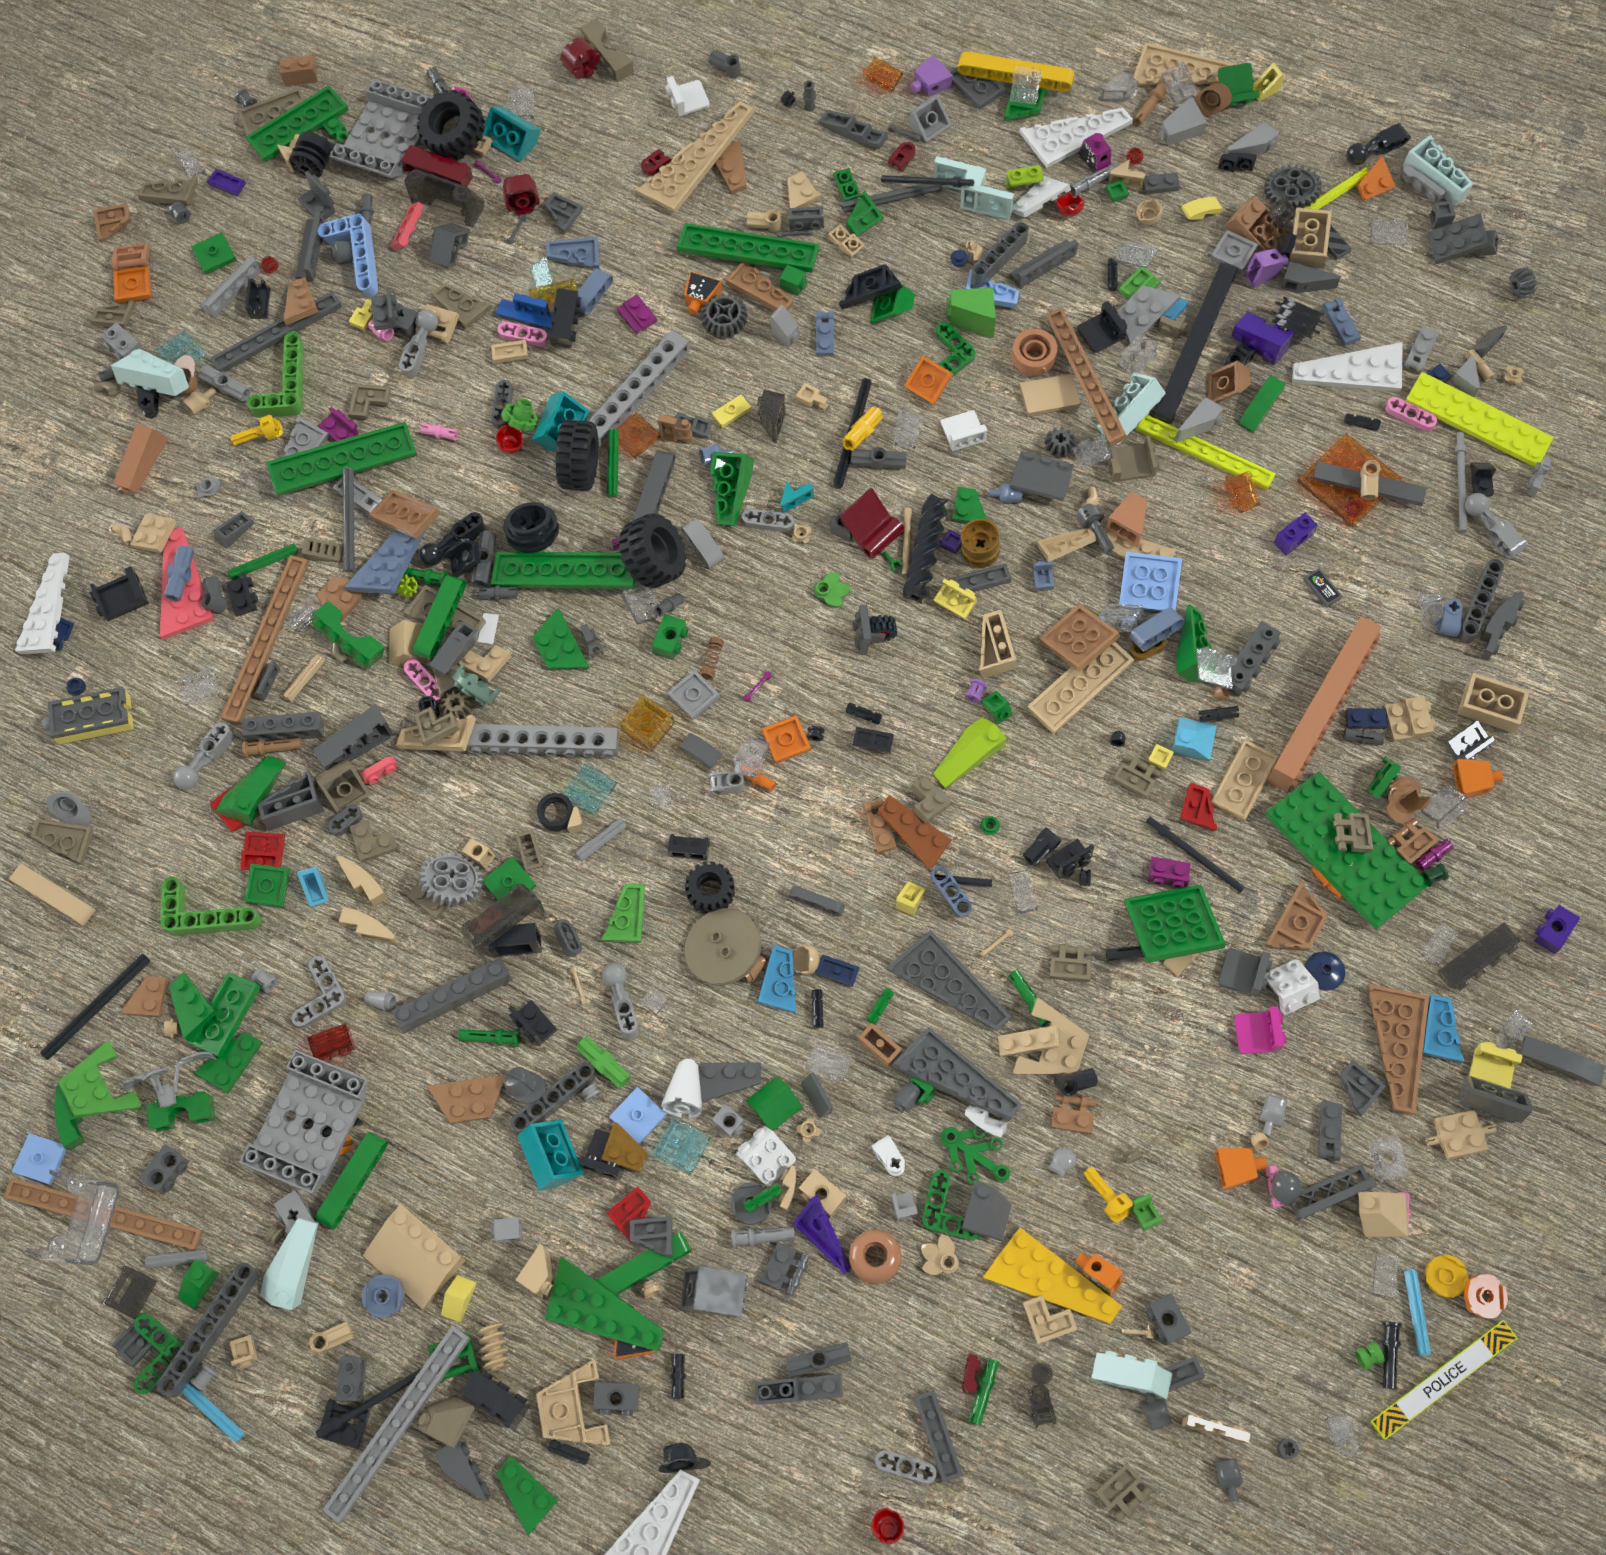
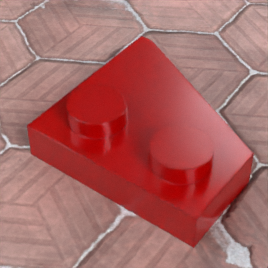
[1179,783,1217,832]
[606,1186,651,1244]

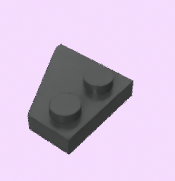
[544,192,583,234]
[1339,1060,1386,1117]
[630,1216,673,1258]

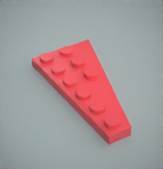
[160,527,215,640]

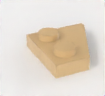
[787,171,820,208]

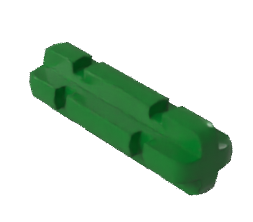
[867,988,894,1025]
[743,1184,782,1213]

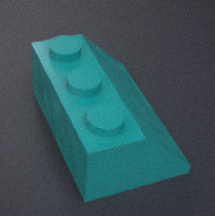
[482,106,541,161]
[532,391,590,452]
[517,1119,584,1191]

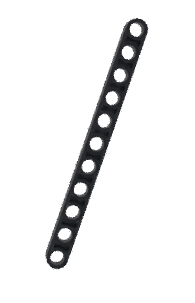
[1154,262,1237,424]

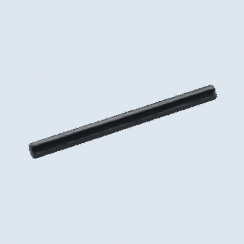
[833,378,872,488]
[40,954,150,1060]

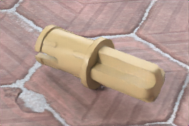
[1465,349,1495,382]

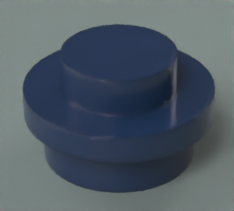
[950,250,968,267]
[66,678,86,696]

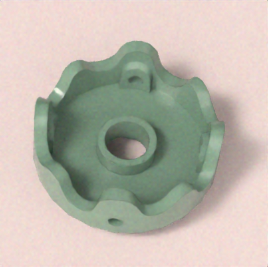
[452,664,500,706]

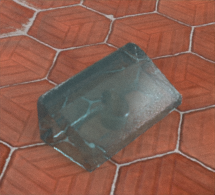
[531,257,555,296]

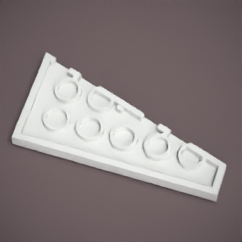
[1019,108,1133,168]
[1292,342,1402,392]
[15,552,70,654]
[605,1470,700,1555]

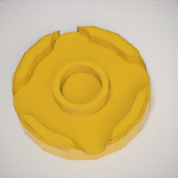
[1424,1255,1469,1298]

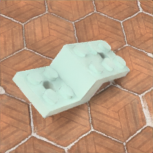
[934,156,1014,221]

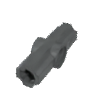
[851,447,907,470]
[471,531,496,587]
[786,1342,852,1378]

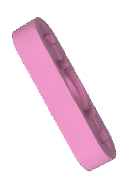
[498,322,548,347]
[1385,397,1437,432]
[404,659,446,704]

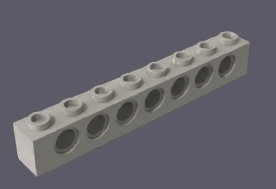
[587,330,690,449]
[466,724,620,758]

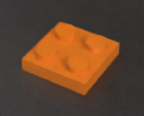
[113,266,151,303]
[904,355,953,405]
[762,715,811,764]

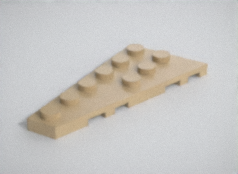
[1131,42,1237,86]

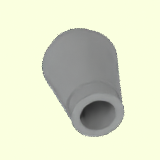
[365,991,396,1011]

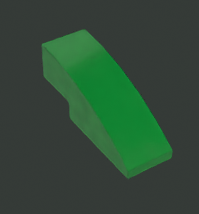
[1238,375,1286,433]
[54,1084,85,1150]

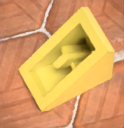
[1253,63,1284,101]
[896,881,926,916]
[441,1275,477,1323]

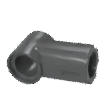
[708,50,741,78]
[202,576,227,613]

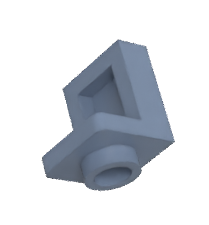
[1032,560,1054,591]

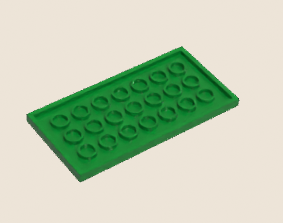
[1265,771,1429,930]

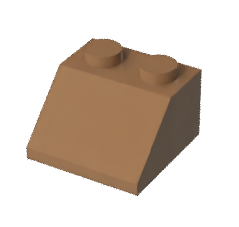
[279,53,318,87]

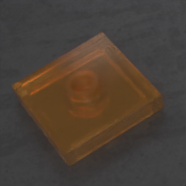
[617,412,661,459]

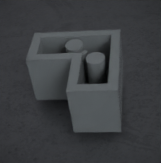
[429,223,470,267]

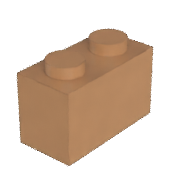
[858,1023,902,1069]

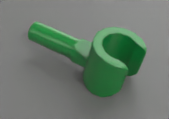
[883,551,902,573]

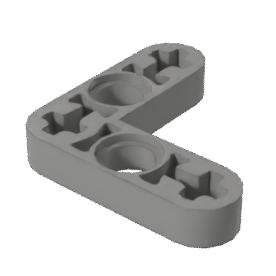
[291,956,347,1028]

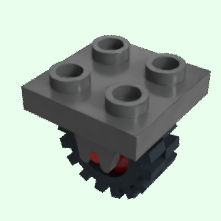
[853,605,897,655]

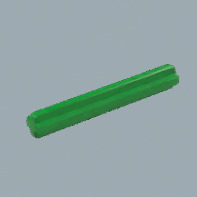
[607,429,619,497]
[228,543,298,580]

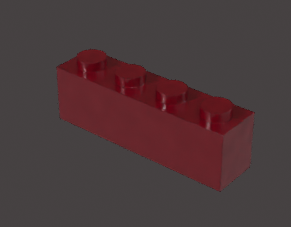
[401,145,473,192]

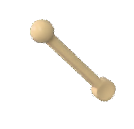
[980,929,1013,957]
[570,966,587,1005]

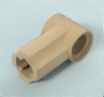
[747,209,782,233]
[1360,460,1380,500]
[309,1321,354,1354]

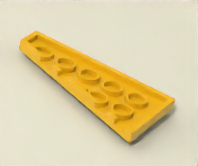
[982,1228,1122,1324]

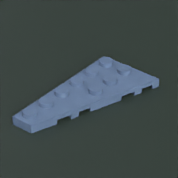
[345,505,434,594]

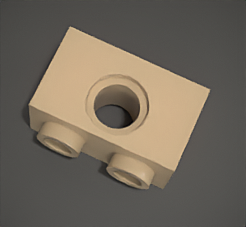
[799,1169,847,1218]

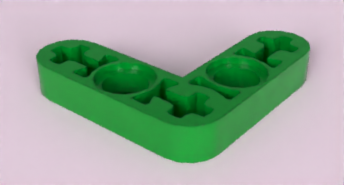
[936,322,975,378]
[922,1170,980,1241]
[133,1312,183,1394]

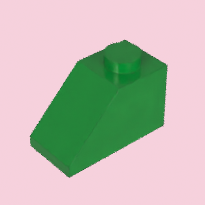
[177,1259,220,1309]

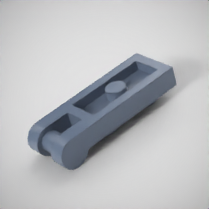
[1322,298,1361,346]
[816,311,834,357]

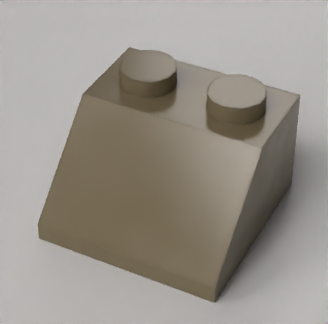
[315,757,371,814]

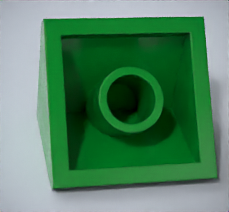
[746,1076,803,1131]

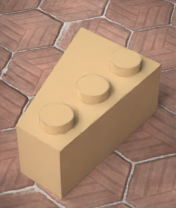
[980,610,1018,678]

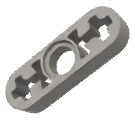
[742,509,795,532]
[875,1450,936,1484]

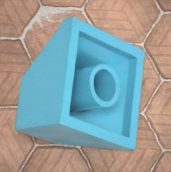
[1172,717,1217,761]

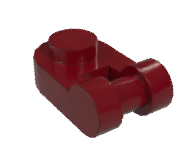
[887,142,916,172]
[641,149,672,176]
[962,1353,981,1394]

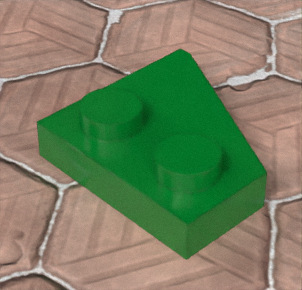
[846,191,884,237]
[1367,756,1401,799]

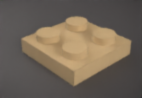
[130,514,177,553]

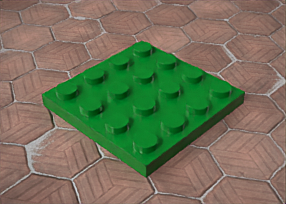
[1125,885,1225,963]

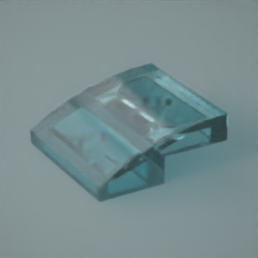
[156,329,206,365]
[563,763,618,814]
[653,1118,711,1174]

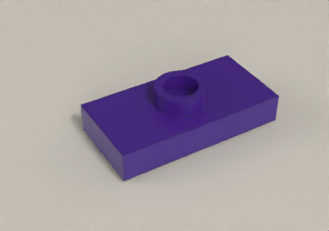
[207,169,246,196]

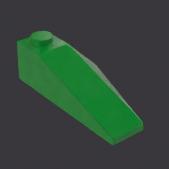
[710,452,754,526]
[1176,604,1219,682]
[216,755,286,826]

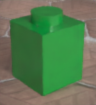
[779,265,808,296]

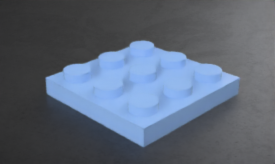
[1119,552,1182,612]

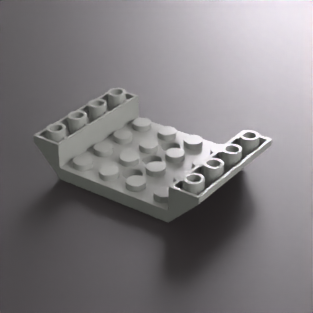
[329,78,433,178]
[239,1050,368,1194]

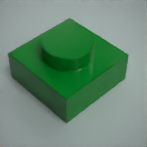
[1105,180,1129,203]

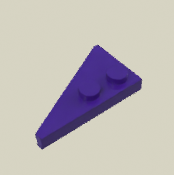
[792,1195,851,1274]

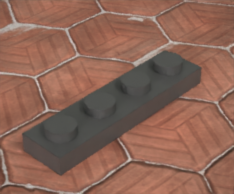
[914,1390,963,1483]

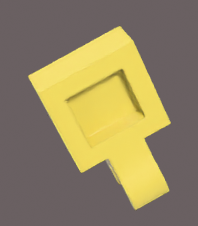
[349,299,373,331]

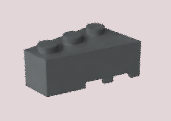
[258,770,324,831]

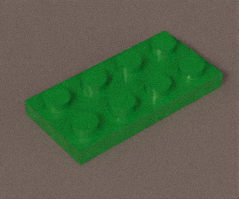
[188,973,261,1058]

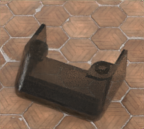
[461,884,547,965]

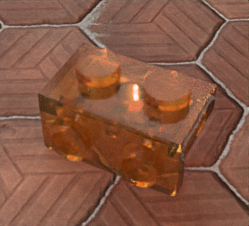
[862,56,904,91]

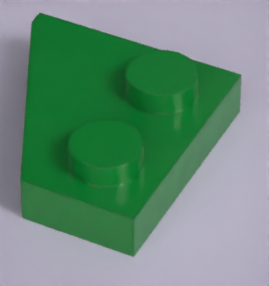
[952,487,987,524]

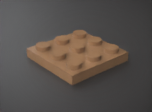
[1039,604,1120,672]

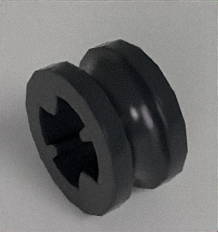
[807,726,825,741]
[1079,868,1091,886]

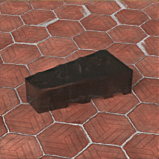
[1437,922,1520,991]

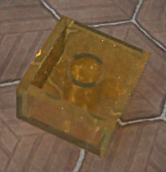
[620,695,675,752]

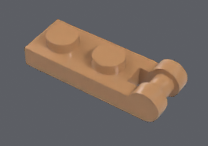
[863,798,897,854]

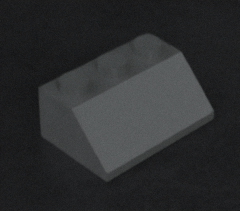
[1010,451,1074,501]
[1458,1074,1533,1124]

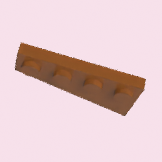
[877,795,952,872]

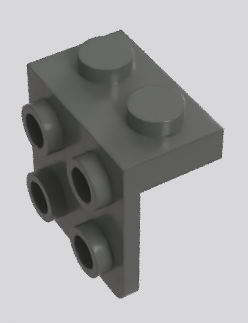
[1218,948,1272,997]

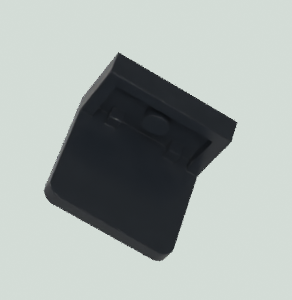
[1077,301,1127,353]

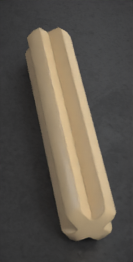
[283,654,325,701]

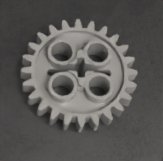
[418,851,483,907]

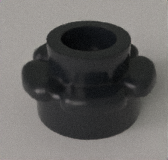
[780,90,796,107]

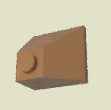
[1208,361,1250,403]

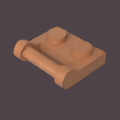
[111,243,150,271]

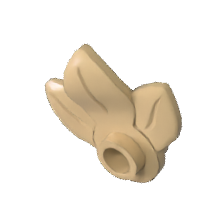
[921,1234,959,1275]

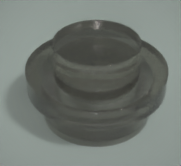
[1031,1363,1053,1385]

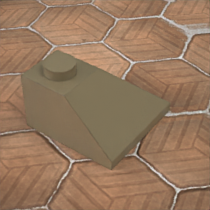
[417,1396,475,1448]

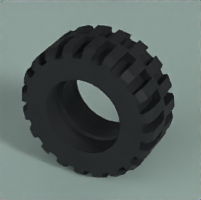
[417,90,485,160]
[555,420,599,491]
[618,513,687,588]

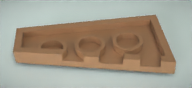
[725,262,793,311]

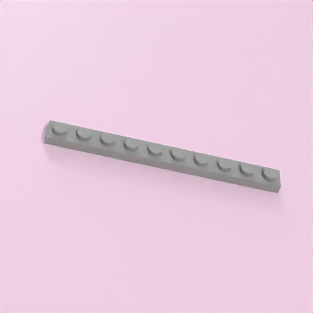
[322,1325,471,1523]

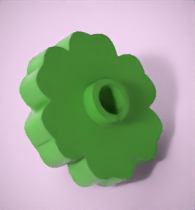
[501,398,538,431]

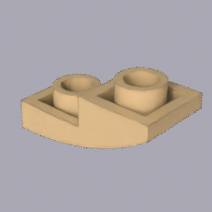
[827,224,865,257]
[778,1165,797,1213]

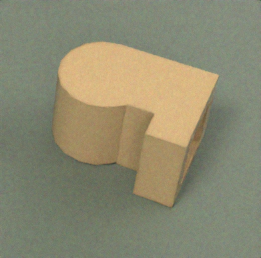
[461,839,495,870]

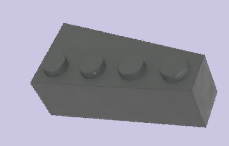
[313,704,395,770]

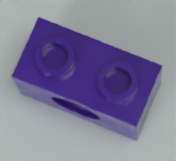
[1274,512,1318,556]
[1534,905,1580,954]

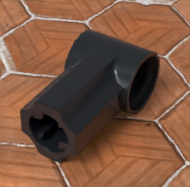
[1023,827,1062,867]
[1054,1068,1098,1096]

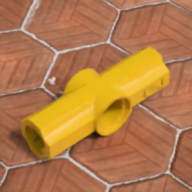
[842,406,883,451]

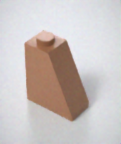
[1106,492,1147,547]

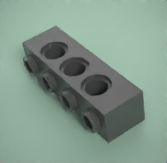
[242,712,324,743]

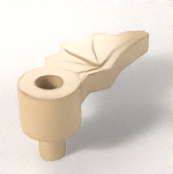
[1122,1325,1155,1339]

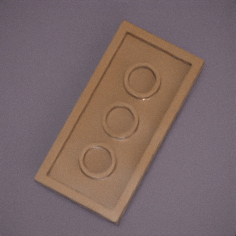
[369,489,441,539]

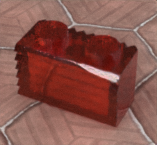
[307,1023,356,1063]

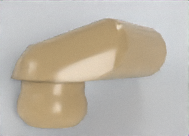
[966,240,983,264]
[1081,487,1099,507]
[109,524,132,545]

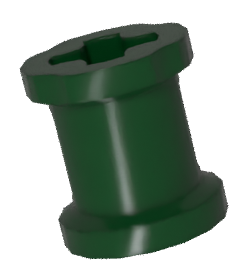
[1421,863,1449,887]

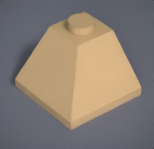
[1358,1192,1409,1238]

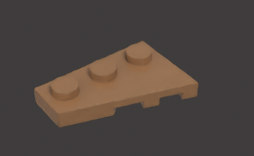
[714,141,747,195]
[283,277,319,325]

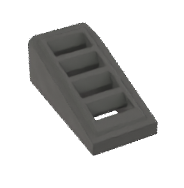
[213,511,254,548]

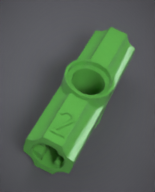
[576,1036,631,1089]

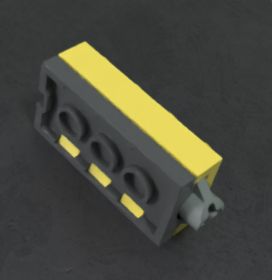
[42,687,134,744]

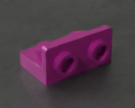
[318,406,359,442]
[1148,856,1191,889]

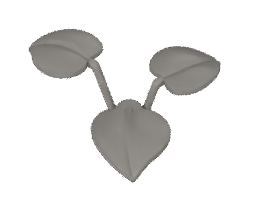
[123,1052,216,1108]

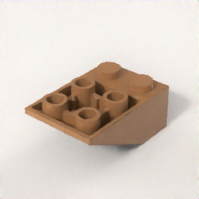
[1225,195,1289,252]

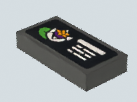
[1303,568,1342,608]

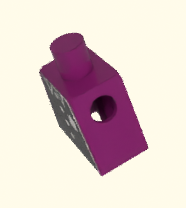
[1078,133,1111,173]

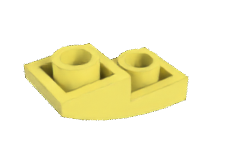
[1181,197,1223,220]

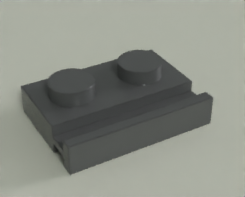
[111,1318,165,1367]

